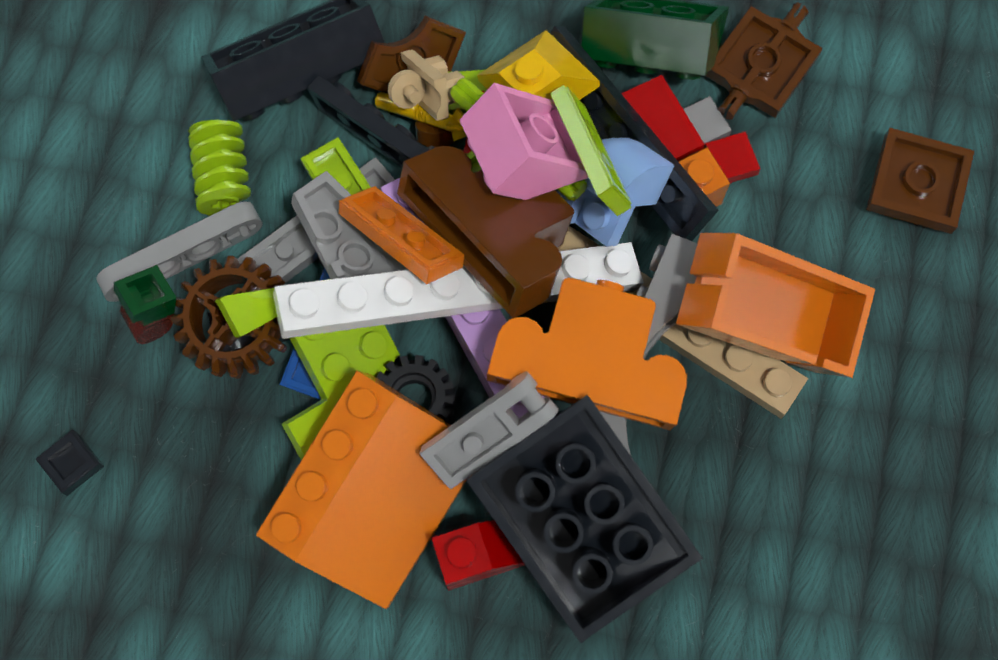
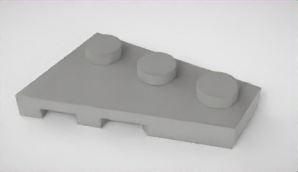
[291,171,408,279]

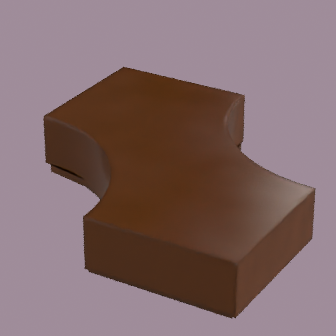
[357,15,466,94]

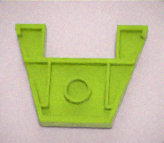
[215,279,400,460]

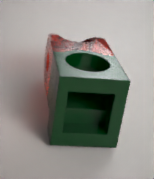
[114,265,177,344]

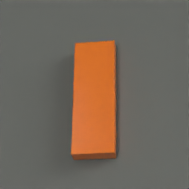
[338,186,464,284]

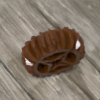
[171,255,287,379]

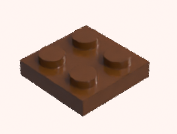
[866,127,974,234]

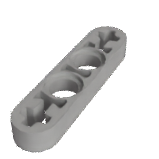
[96,202,262,302]

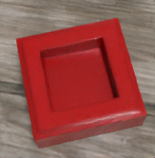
[703,132,761,183]

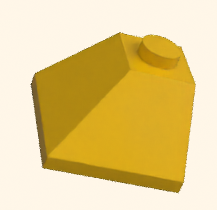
[477,30,600,100]

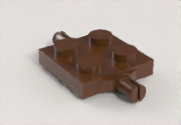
[705,3,823,120]

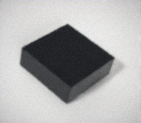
[36,430,104,496]

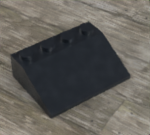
[467,394,703,643]

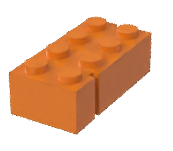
[676,233,875,378]

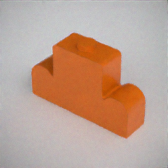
[487,278,687,430]

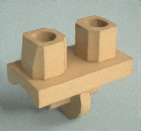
[388,49,464,121]

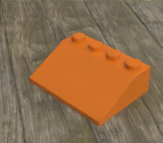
[256,371,467,609]

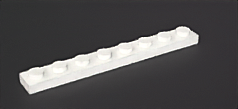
[273,242,644,339]

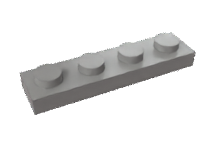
[238,157,395,283]

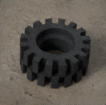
[376,355,456,422]

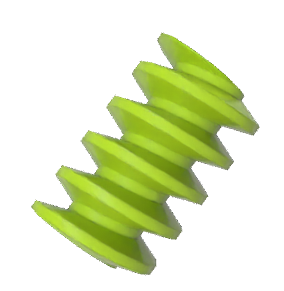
[188,120,251,216]

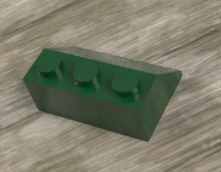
[581,0,729,80]

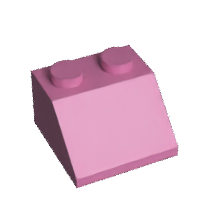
[460,83,588,200]

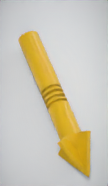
[375,92,467,141]

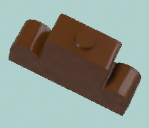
[397,146,574,318]

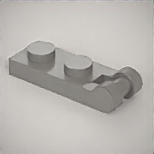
[420,371,559,490]

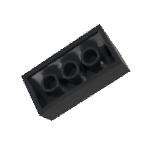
[201,0,385,121]

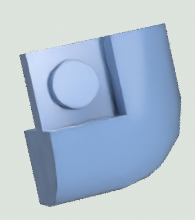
[557,138,675,247]

